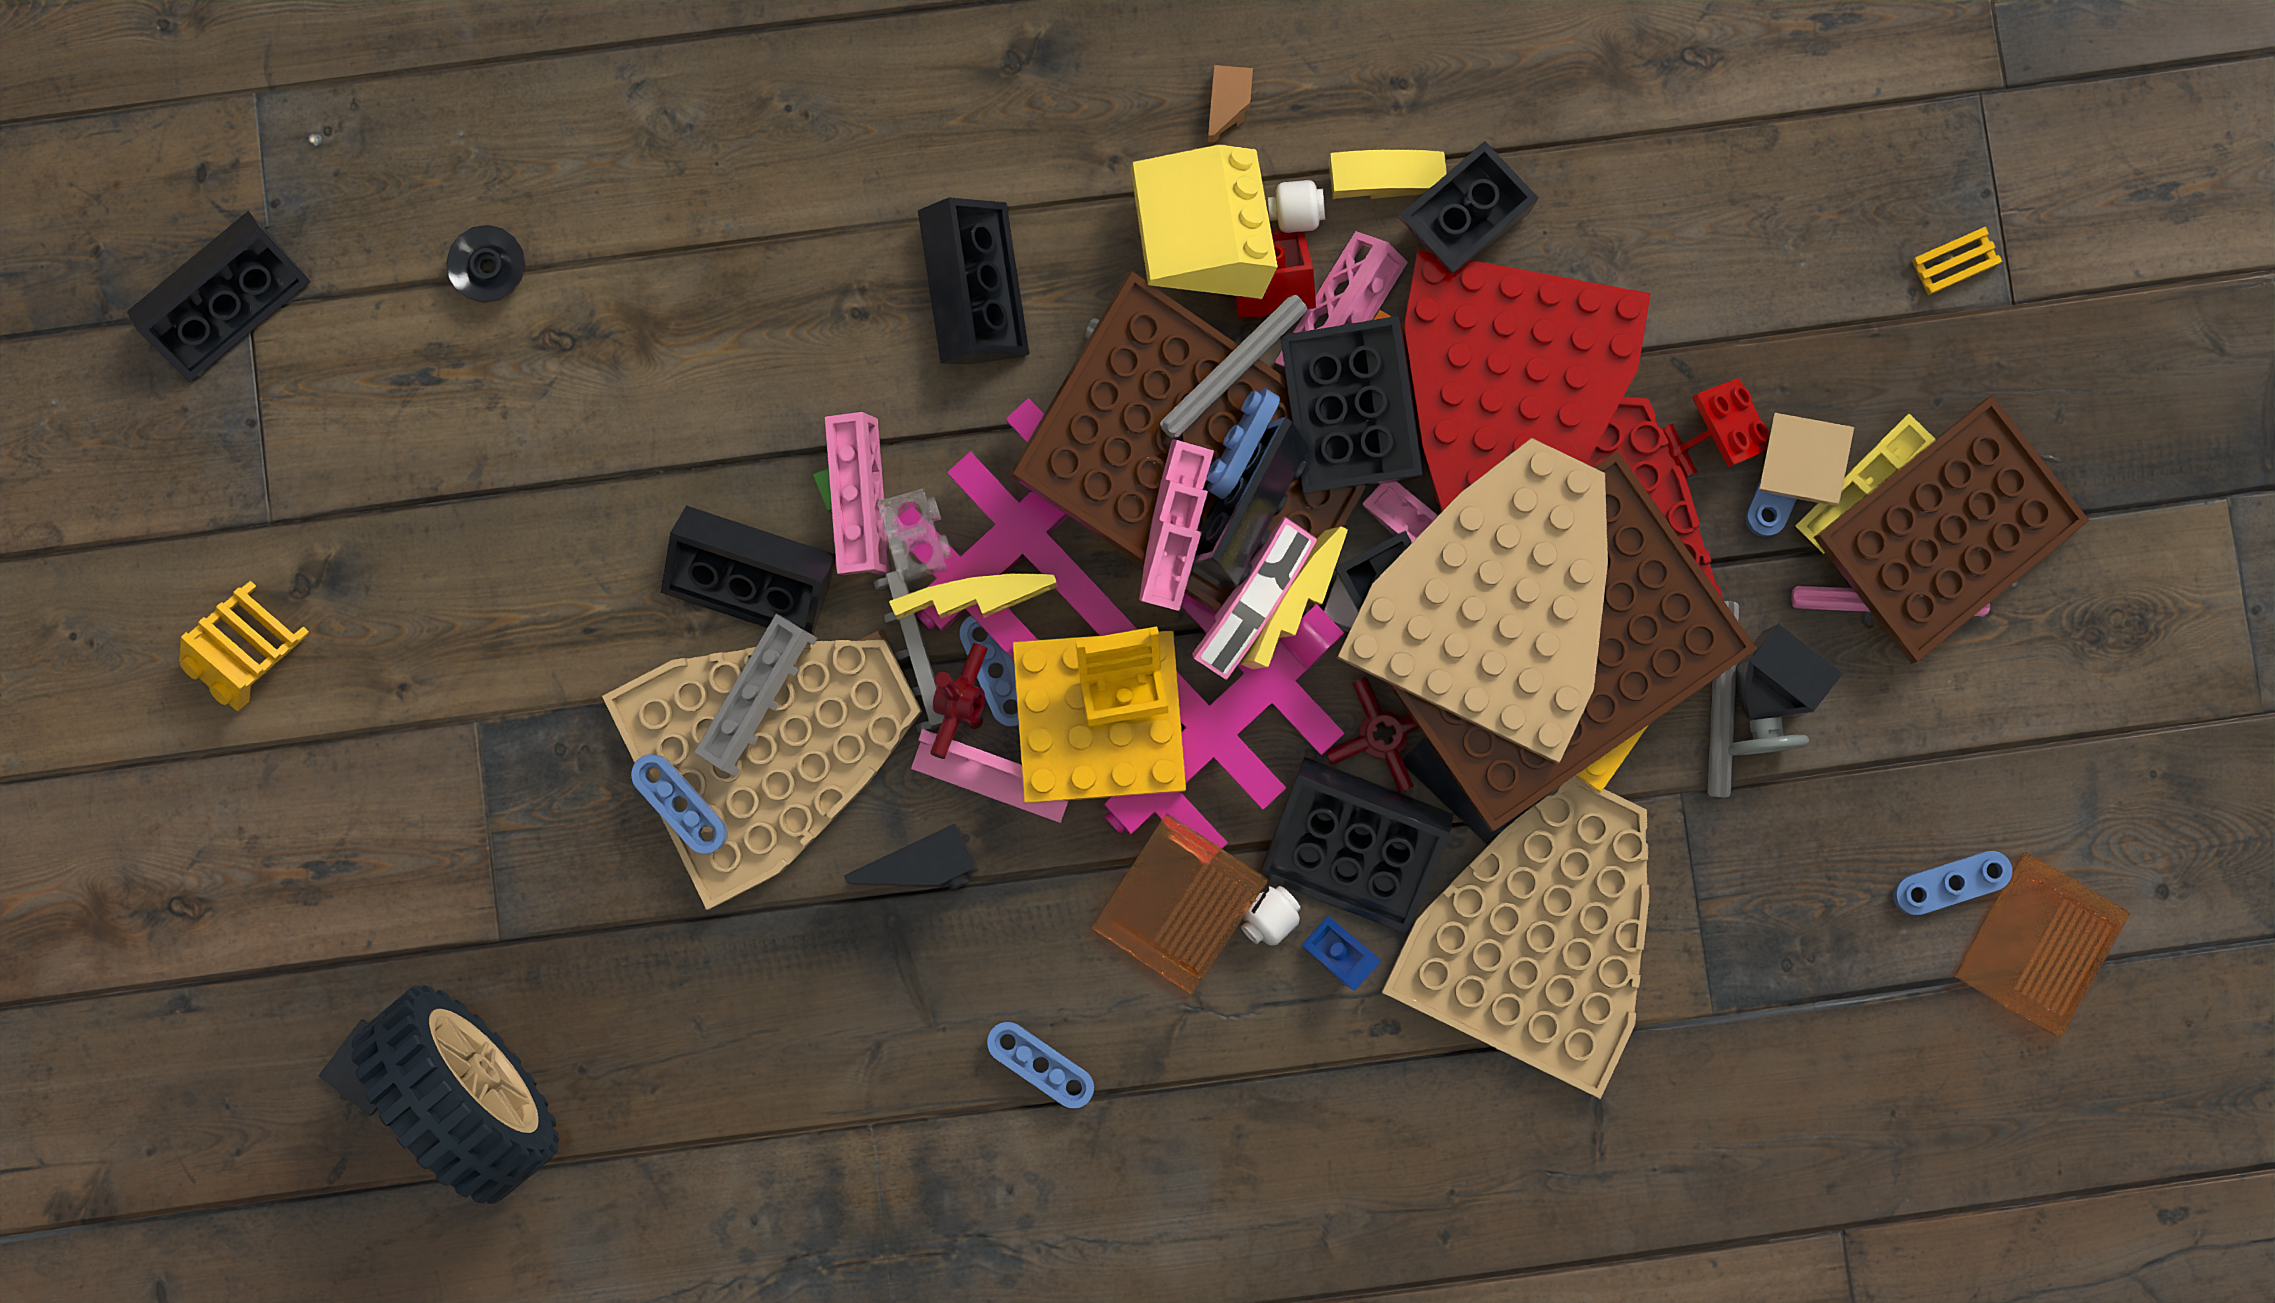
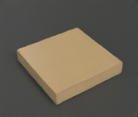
[1759,413,1854,506]

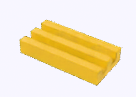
[1912,227,2002,296]

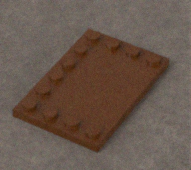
[1813,395,2090,664]

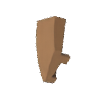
[1208,65,1253,143]

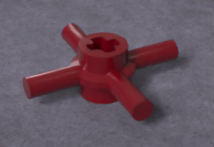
[930,643,988,759]
[1325,677,1418,793]

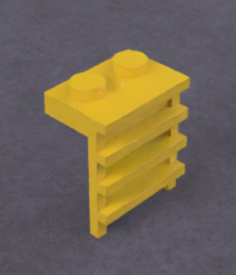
[179,581,309,712]
[1075,627,1168,727]

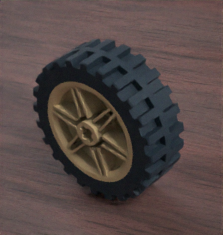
[351,985,559,1204]

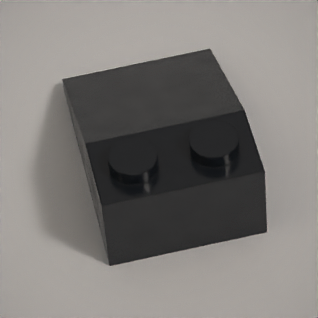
[1398,141,1539,275]
[844,824,979,891]

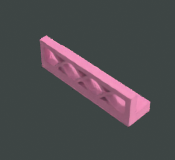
[1274,231,1408,370]
[825,412,890,575]
[911,729,1069,823]

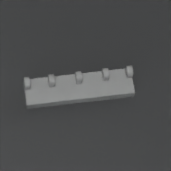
[874,569,944,733]
[695,614,818,776]

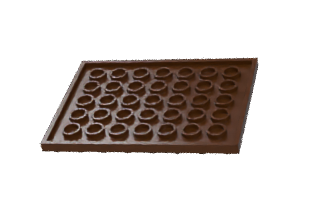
[1008,271,1366,649]
[1388,451,1758,832]

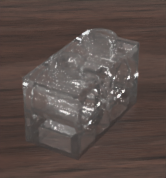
[877,488,952,583]

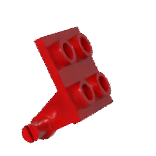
[1662,378,1770,478]

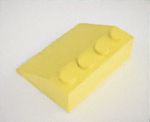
[1130,145,1278,299]

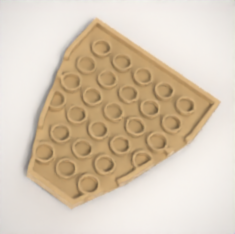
[1337,438,1608,764]
[602,640,922,910]
[1381,776,1649,1099]

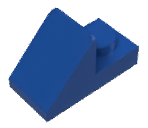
[1302,916,1381,991]

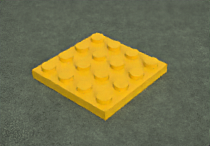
[1013,631,1186,804]

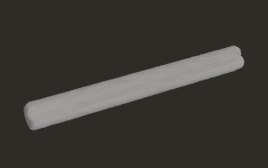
[1160,295,1307,438]
[1707,601,1739,798]

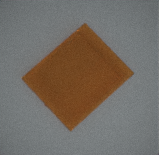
[1092,813,1268,994]
[1954,852,2130,1038]

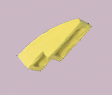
[1329,150,1447,199]

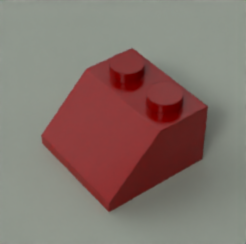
[1233,230,1316,319]

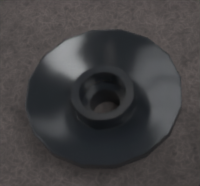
[446,225,526,303]

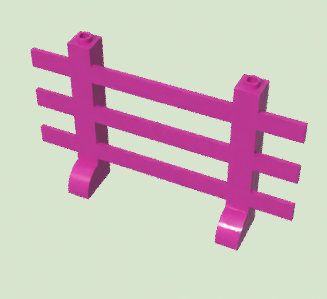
[889,398,1345,864]

